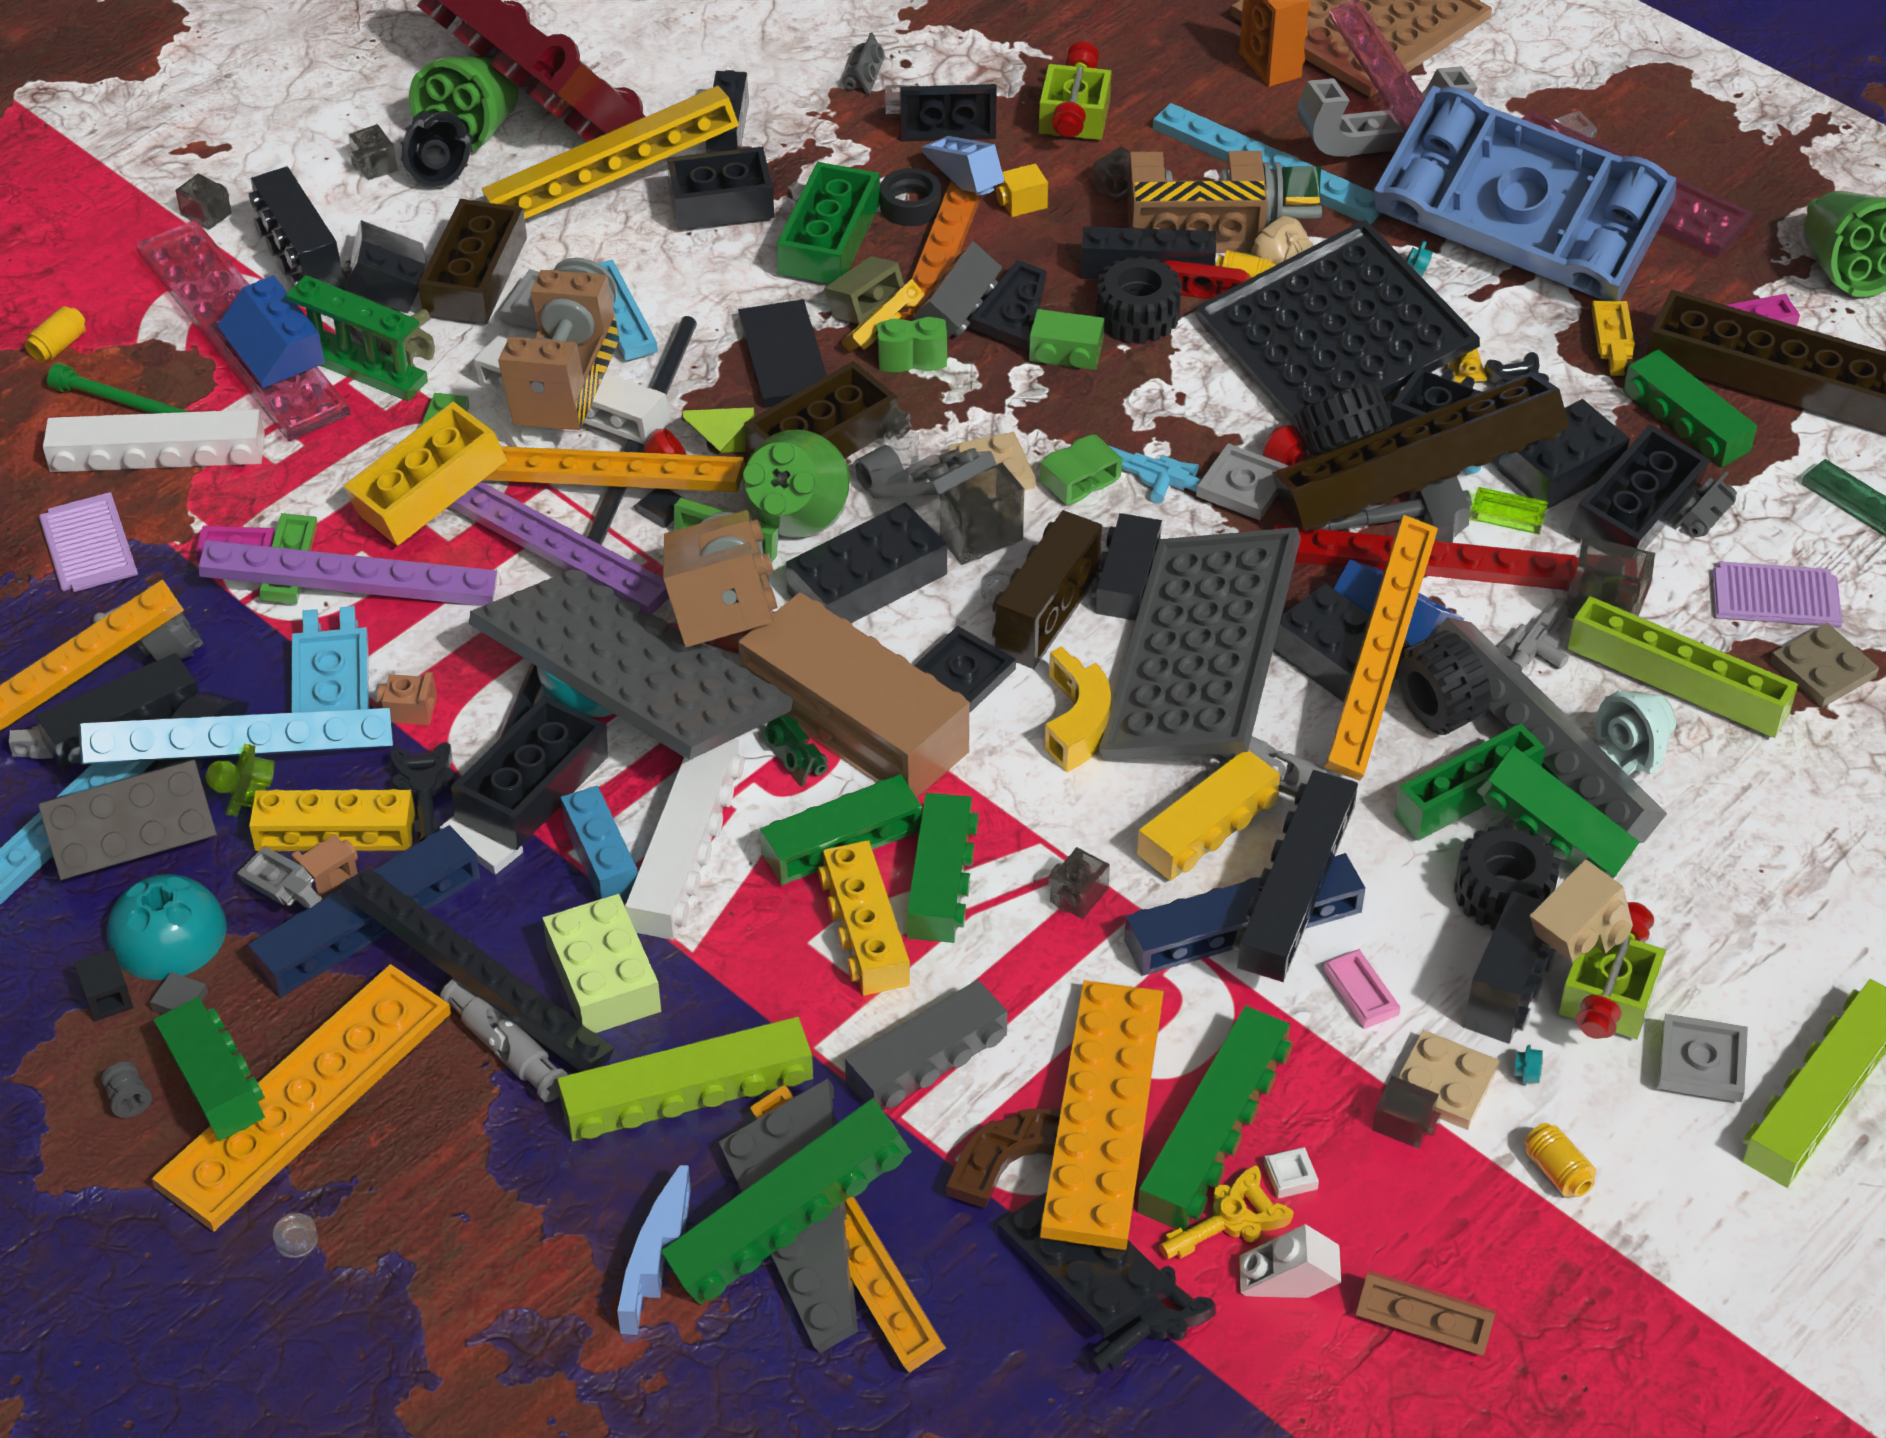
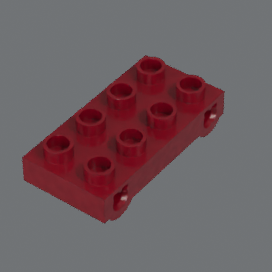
[416,0,646,142]

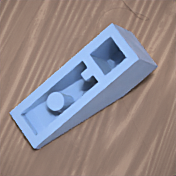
[921,136,1005,195]

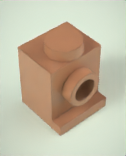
[377,672,437,725]
[291,835,358,901]

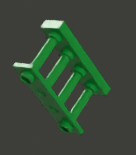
[285,275,428,402]

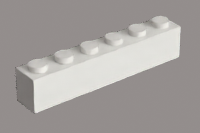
[474,336,671,445]
[43,409,265,472]
[625,739,745,940]

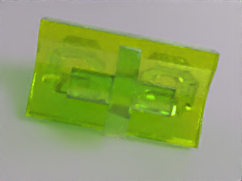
[206,743,274,816]

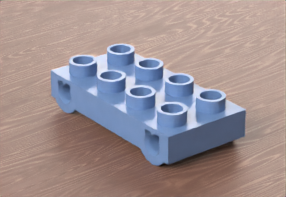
[1374,85,1677,301]

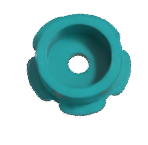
[1515,1045,1543,1086]

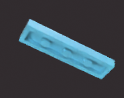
[597,259,658,361]

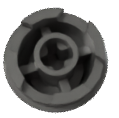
[136,612,204,661]

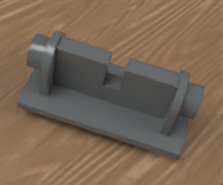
[842,32,885,95]
[1673,471,1737,537]

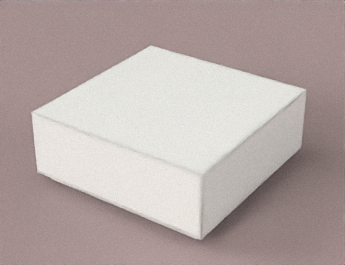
[1264,1147,1319,1199]

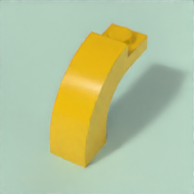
[1044,646,1111,772]

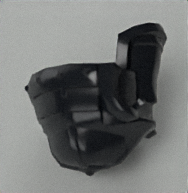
[400,110,473,188]

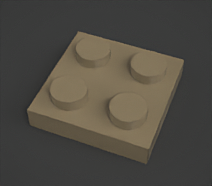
[1770,622,1879,708]

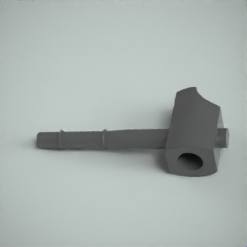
[1321,476,1472,543]

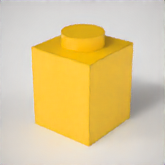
[996,163,1048,217]

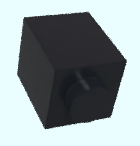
[74,949,134,1022]

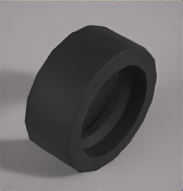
[880,168,941,226]

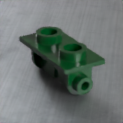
[762,715,828,786]

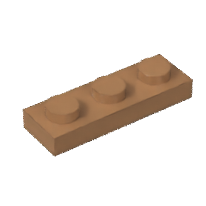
[1356,1270,1496,1356]

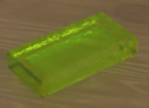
[1470,487,1548,534]

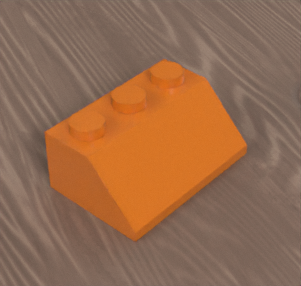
[1239,0,1310,87]

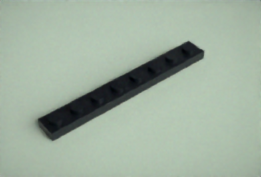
[340,868,614,1072]

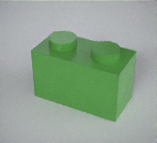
[1029,309,1104,370]

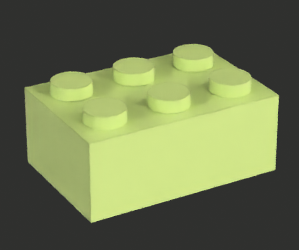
[543,894,661,1033]

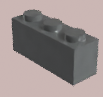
[912,241,1003,339]

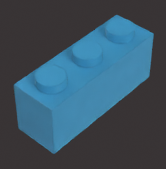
[561,785,638,904]

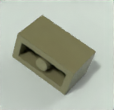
[824,256,904,324]

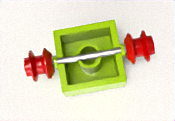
[1039,41,1112,140]
[1558,902,1666,1040]

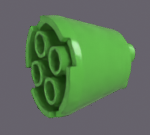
[409,56,519,151]
[1803,191,1886,297]
[743,430,850,538]

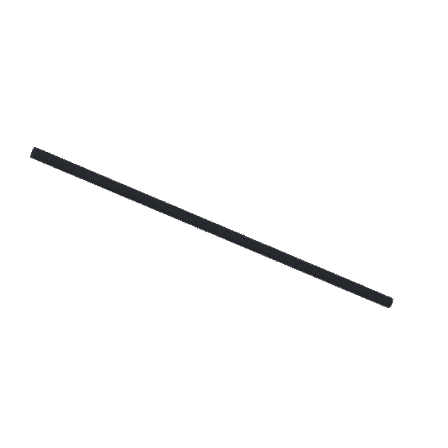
[497,316,697,741]

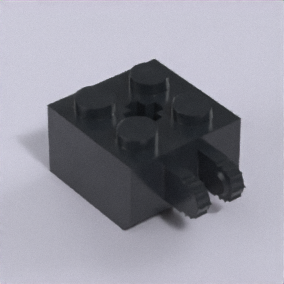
[1388,368,1482,428]

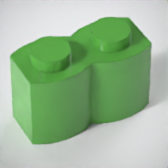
[877,317,947,373]
[1040,435,1123,505]

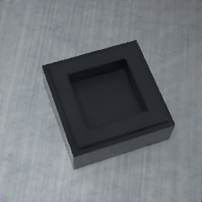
[637,488,685,528]

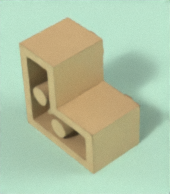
[1530,859,1633,963]

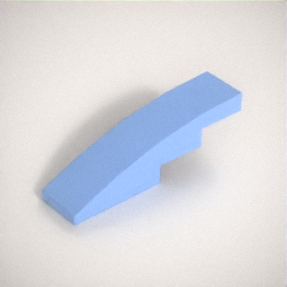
[617,1165,691,1335]

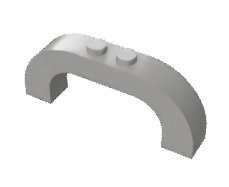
[1298,66,1478,156]

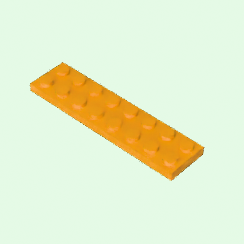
[152,964,451,1232]
[1040,980,1164,1250]

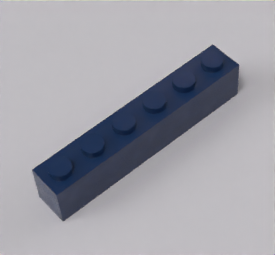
[248,825,480,998]
[1124,853,1366,976]

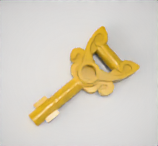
[1159,1166,1294,1260]

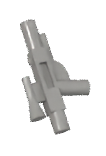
[1498,597,1569,671]

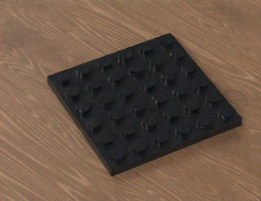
[1195,219,1480,433]

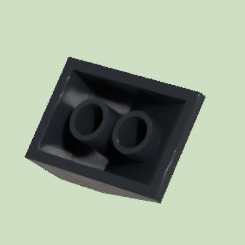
[344,220,426,313]

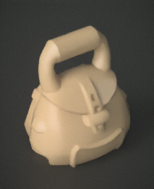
[1252,216,1314,264]

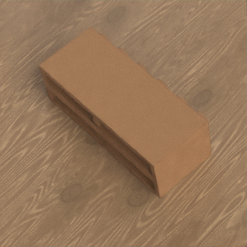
[738,592,970,798]

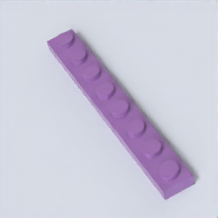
[449,481,669,616]
[199,540,497,606]

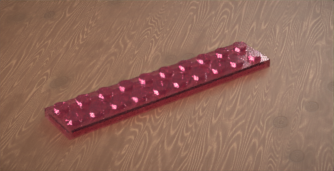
[136,219,351,442]

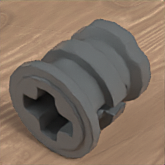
[101,1062,152,1118]

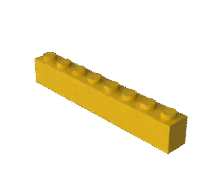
[481,86,739,219]

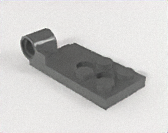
[853,445,996,498]

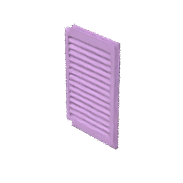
[39,492,138,592]
[1712,561,1842,627]

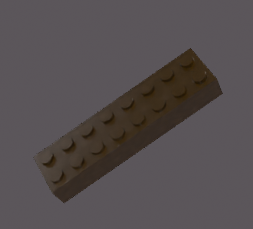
[1646,289,1886,433]
[1272,372,1570,531]

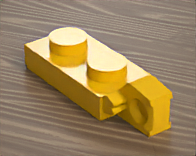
[842,279,925,352]
[1591,301,1635,376]

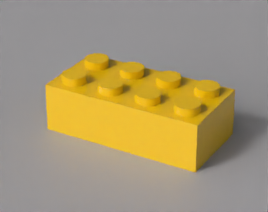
[343,402,507,546]

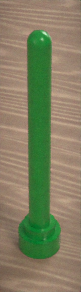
[47,362,190,414]

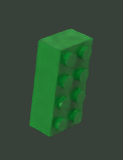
[777,162,880,284]

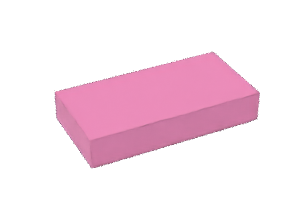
[1323,949,1400,1029]

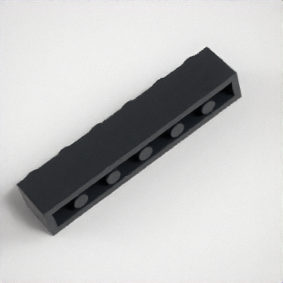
[1233,770,1358,983]

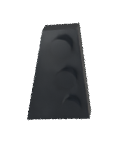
[970,260,1047,351]

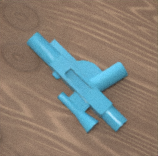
[1109,446,1202,504]

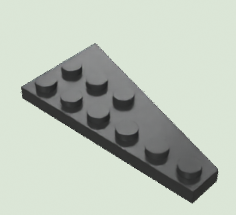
[719,1078,858,1353]

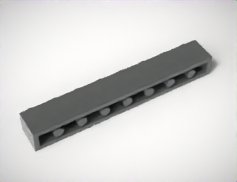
[1435,617,1667,843]

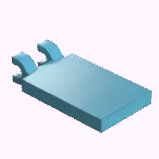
[292,606,370,713]

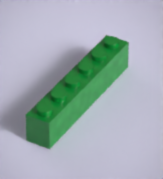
[1138,1005,1293,1232]
[661,1098,912,1305]

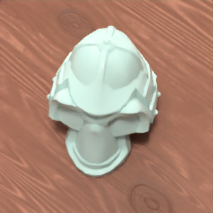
[1595,690,1677,775]

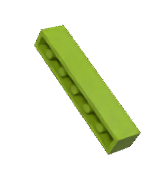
[1568,596,1798,738]
[1743,978,1886,1188]
[557,1017,813,1141]

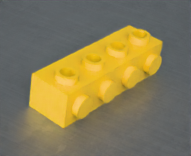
[1137,750,1280,881]
[249,789,416,851]
[818,840,910,996]

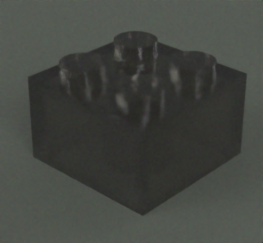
[940,462,1025,565]
[1561,536,1655,619]

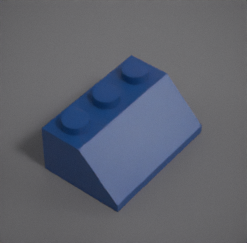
[217,275,325,389]
[1334,559,1465,647]

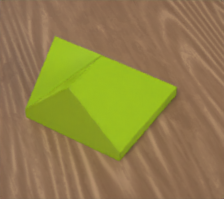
[683,407,755,453]

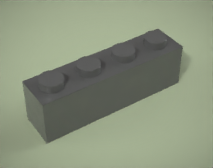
[845,979,1008,1110]

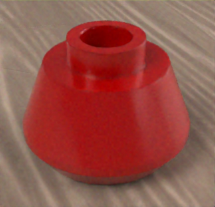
[1262,425,1307,466]
[643,429,687,455]

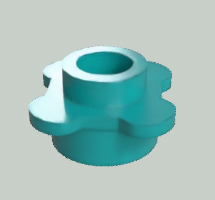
[1406,241,1433,277]

